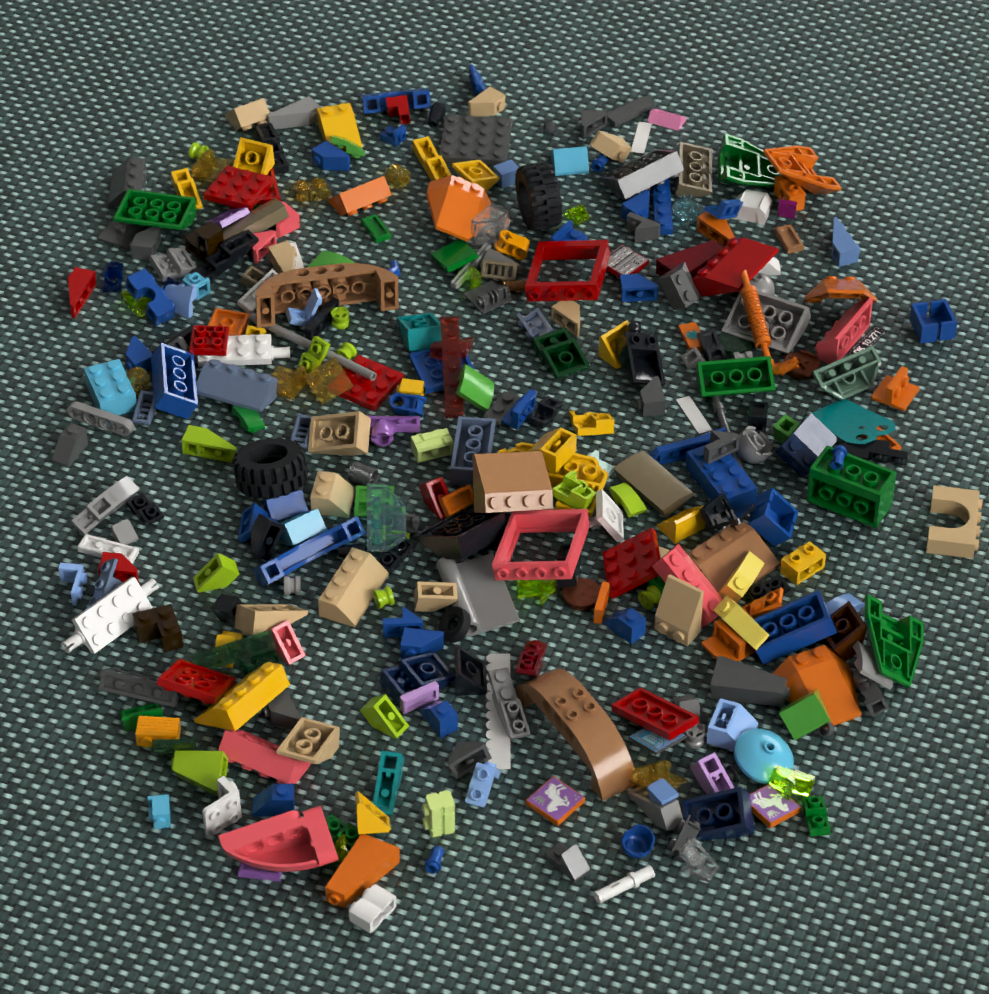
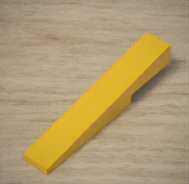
[412,136,451,181]

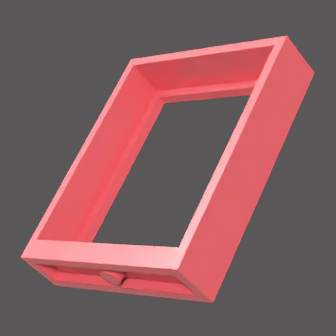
[492,509,590,581]

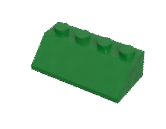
[695,356,776,397]

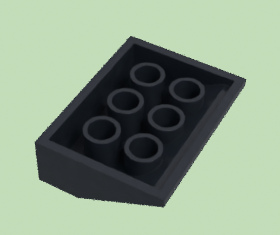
[412,511,507,562]

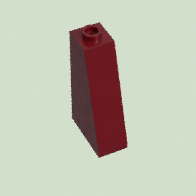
[656,240,724,278]

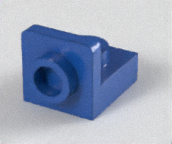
[380,124,407,147]

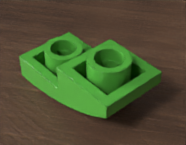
[330,135,366,158]

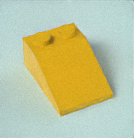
[317,103,362,152]

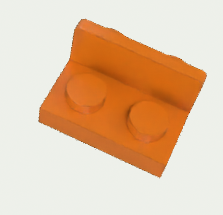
[871,366,920,411]
[701,618,756,662]

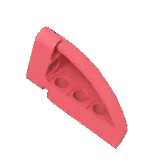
[218,805,339,872]

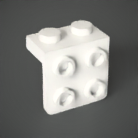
[202,776,242,837]

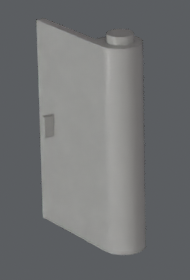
[436,553,520,636]

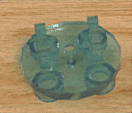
[671,194,706,225]

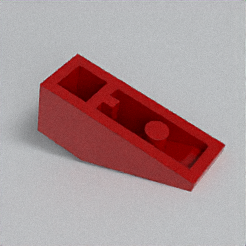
[67,267,97,318]

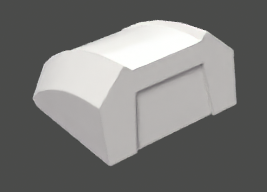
[731,189,773,225]

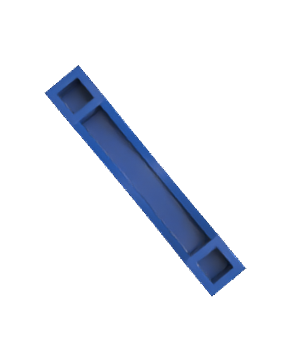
[252,516,366,586]

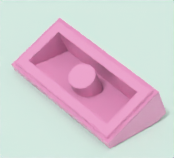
[648,109,686,131]

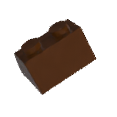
[826,601,868,661]

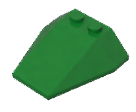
[717,133,781,187]
[864,594,924,688]

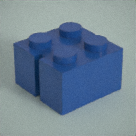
[909,299,957,344]
[748,487,799,547]

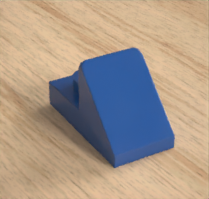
[383,607,423,638]

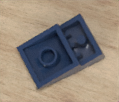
[379,651,455,708]

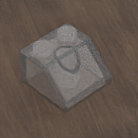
[471,203,510,249]

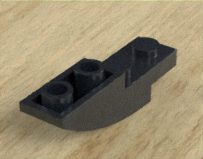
[833,440,908,466]

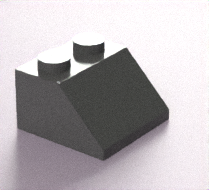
[658,262,700,310]

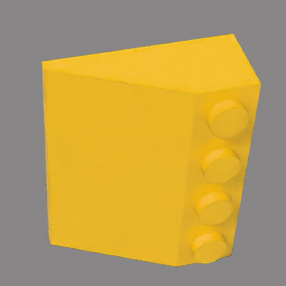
[194,662,290,731]

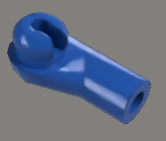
[387,260,400,277]

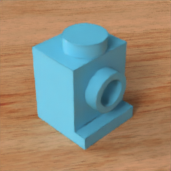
[182,272,211,300]
[148,794,171,829]

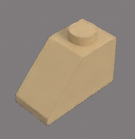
[468,87,506,117]
[590,130,632,163]
[551,301,580,337]
[414,581,458,612]

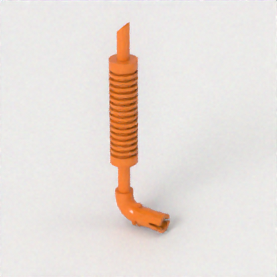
[740,270,800,376]

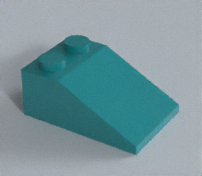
[396,313,445,352]

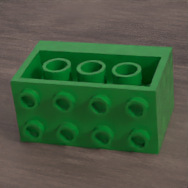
[807,445,897,528]

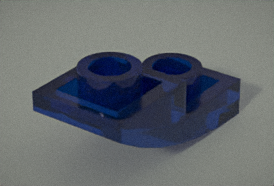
[103,262,124,292]

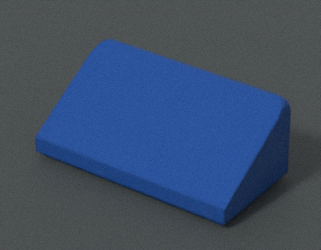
[469,64,486,96]

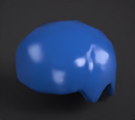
[621,824,655,858]

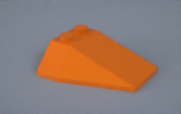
[763,145,842,194]
[426,175,494,242]
[803,276,877,304]
[772,645,862,728]

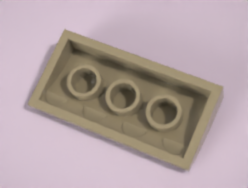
[675,141,712,197]
[222,198,289,242]
[614,451,694,519]

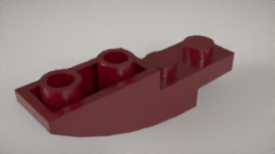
[515,640,547,677]

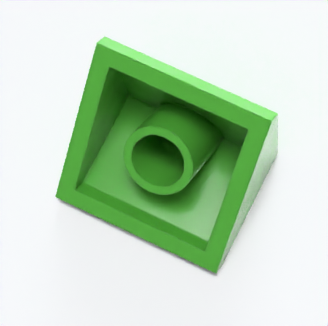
[779,689,831,740]

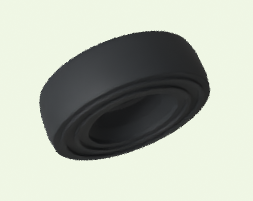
[439,606,471,643]

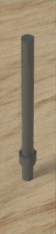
[711,396,744,470]

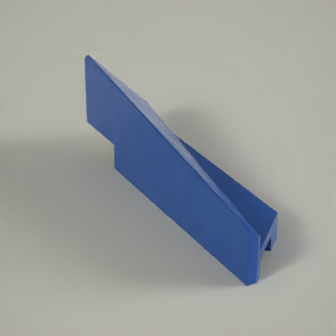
[649,427,726,465]

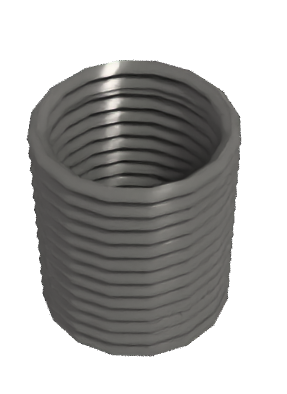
[348,461,379,486]

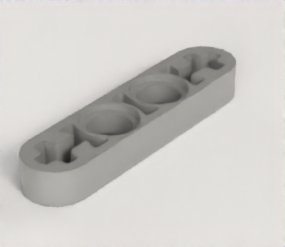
[67,401,135,437]

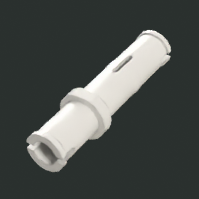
[593,865,655,904]

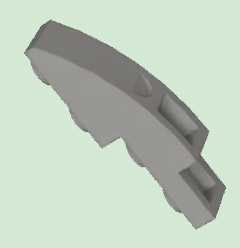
[71,476,140,536]
[487,667,531,740]

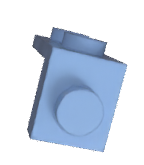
[285,288,322,326]
[59,562,87,606]
[465,761,501,808]

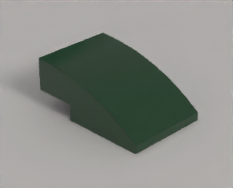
[531,328,590,379]

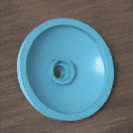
[734,728,794,784]

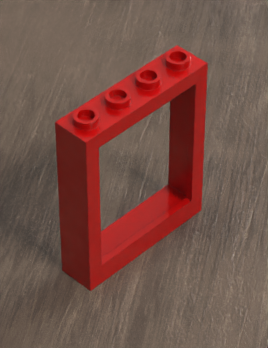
[525,240,610,302]

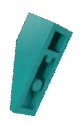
[373,751,405,815]

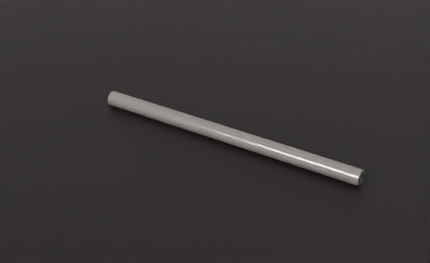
[249,313,377,381]

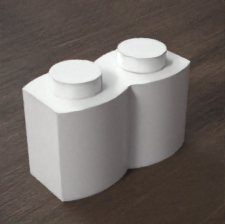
[349,884,396,933]

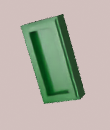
[361,214,392,244]

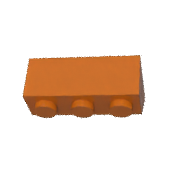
[328,176,392,217]

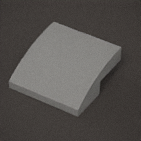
[149,247,197,281]
[853,641,893,690]

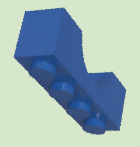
[361,88,431,114]

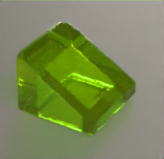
[565,203,591,225]
[468,265,481,290]
[334,834,348,864]

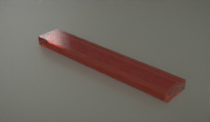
[440,316,464,419]

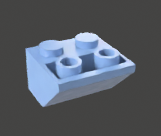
[707,698,758,751]

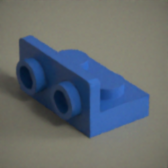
[550,220,587,241]
[502,389,537,429]

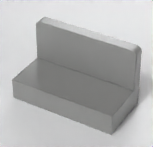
[480,248,524,282]

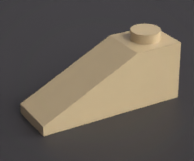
[268,240,297,274]

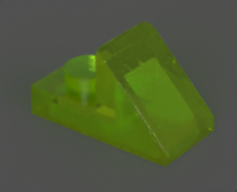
[516,580,556,606]
[769,765,815,800]

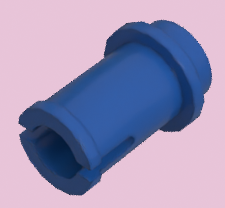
[591,153,609,172]
[830,445,847,470]
[424,846,445,874]

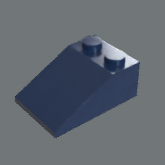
[775,413,838,478]
[682,787,755,841]

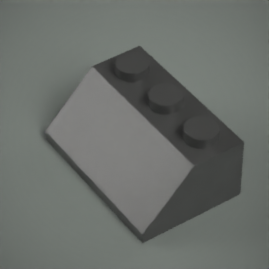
[108,158,147,207]

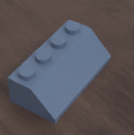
[196,359,278,413]
[450,416,496,486]

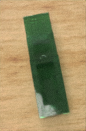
[191,629,277,670]

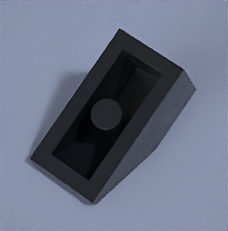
[251,514,285,561]

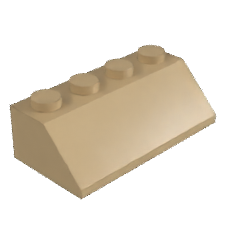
[318,547,388,628]

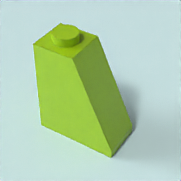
[171,750,229,797]

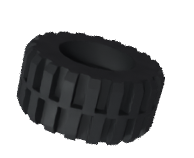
[515,161,563,231]
[232,437,308,499]

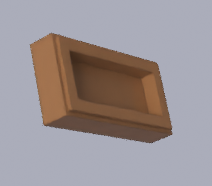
[774,224,804,254]

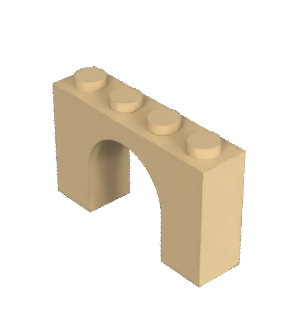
[926,485,983,558]

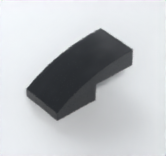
[697,328,727,361]
[527,396,563,430]

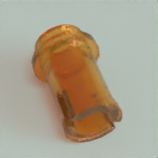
[503,278,525,292]

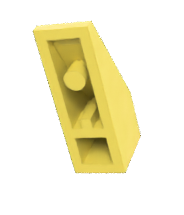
[718,551,765,603]
[714,595,770,650]

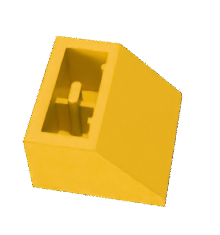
[528,427,577,473]

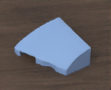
[164,284,197,319]

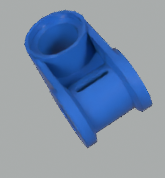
[389,393,427,418]

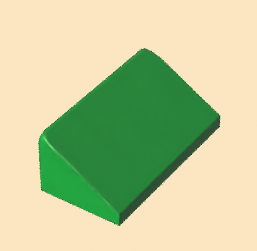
[119,703,163,731]

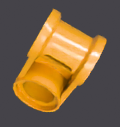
[494,230,530,260]

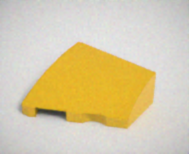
[569,411,614,436]

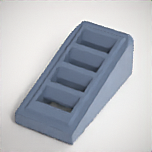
[132,390,157,426]
[290,414,313,450]

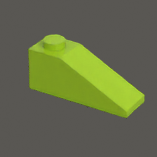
[182,425,237,463]

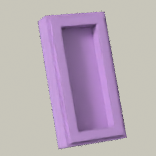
[400,681,439,714]

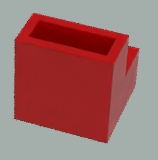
[386,95,411,125]

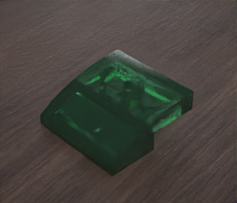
[153,739,198,756]

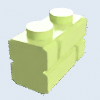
[411,428,454,463]
[422,790,455,837]

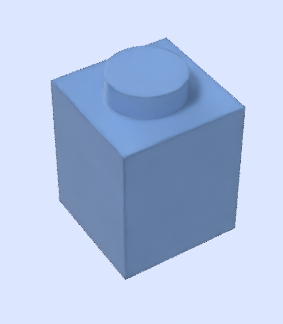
[493,160,519,189]

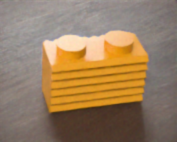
[135,716,181,749]

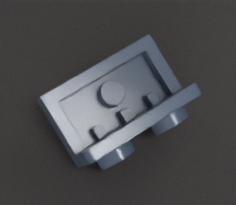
[517,308,554,341]

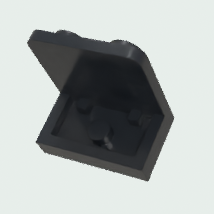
[699,493,756,531]

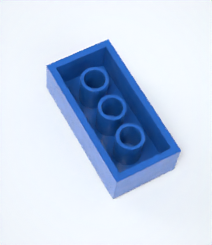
[151,343,198,419]
[686,444,757,509]
[754,590,837,665]

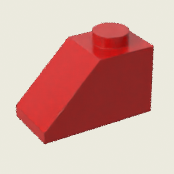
[418,477,449,519]
[98,552,139,583]

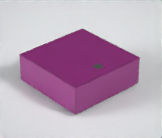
[778,199,797,219]

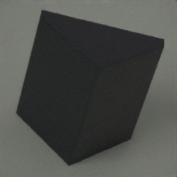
[454,644,487,696]

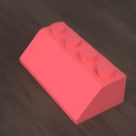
[815,298,873,364]
[652,544,723,628]
[218,730,312,784]

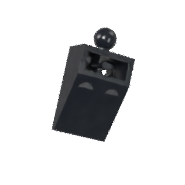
[615,322,665,386]

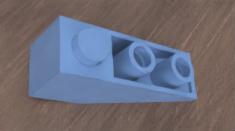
[831,217,860,267]

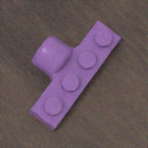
[368,416,420,447]

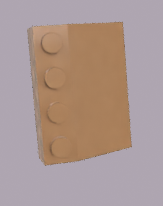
[472,451,553,513]
[687,521,780,599]

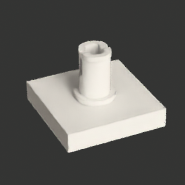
[589,489,624,542]

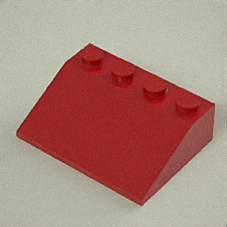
[692,237,779,297]

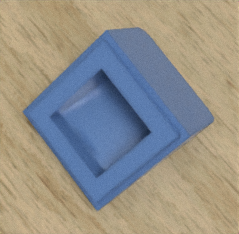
[647,778,679,805]

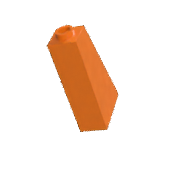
[325,834,400,908]

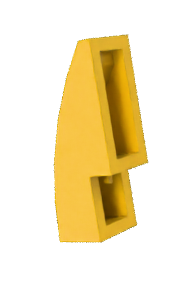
[171,168,203,210]

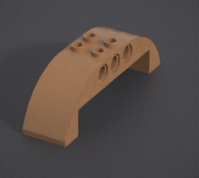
[255,263,399,328]
[515,668,637,801]

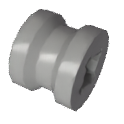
[284,576,301,596]
[684,723,705,749]

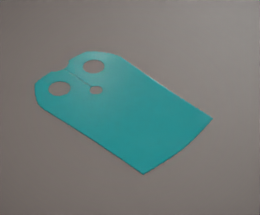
[804,399,896,444]

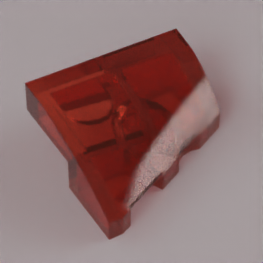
[430,337,474,360]

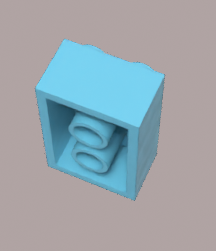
[84,359,137,415]

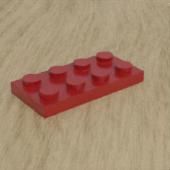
[611,687,699,741]

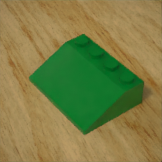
[113,189,196,230]

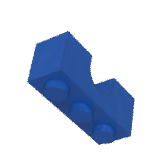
[125,268,175,326]

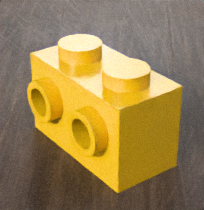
[780,541,826,586]

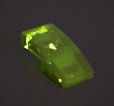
[120,290,151,317]

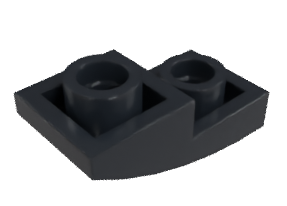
[126,492,164,526]
[376,533,416,573]
[746,574,791,602]

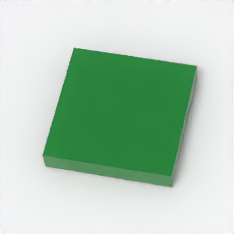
[431,239,479,273]

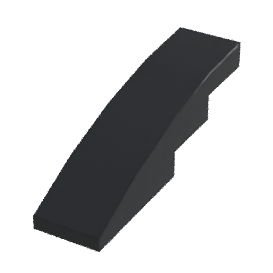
[255,123,289,174]
[192,230,259,281]

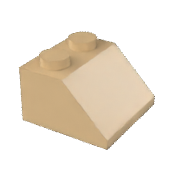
[225,98,270,131]
[310,471,356,518]

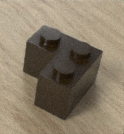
[184,221,224,264]
[132,604,183,652]

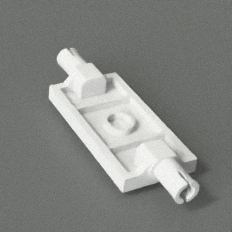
[194,334,290,367]
[61,577,159,654]

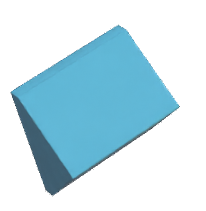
[550,146,589,176]

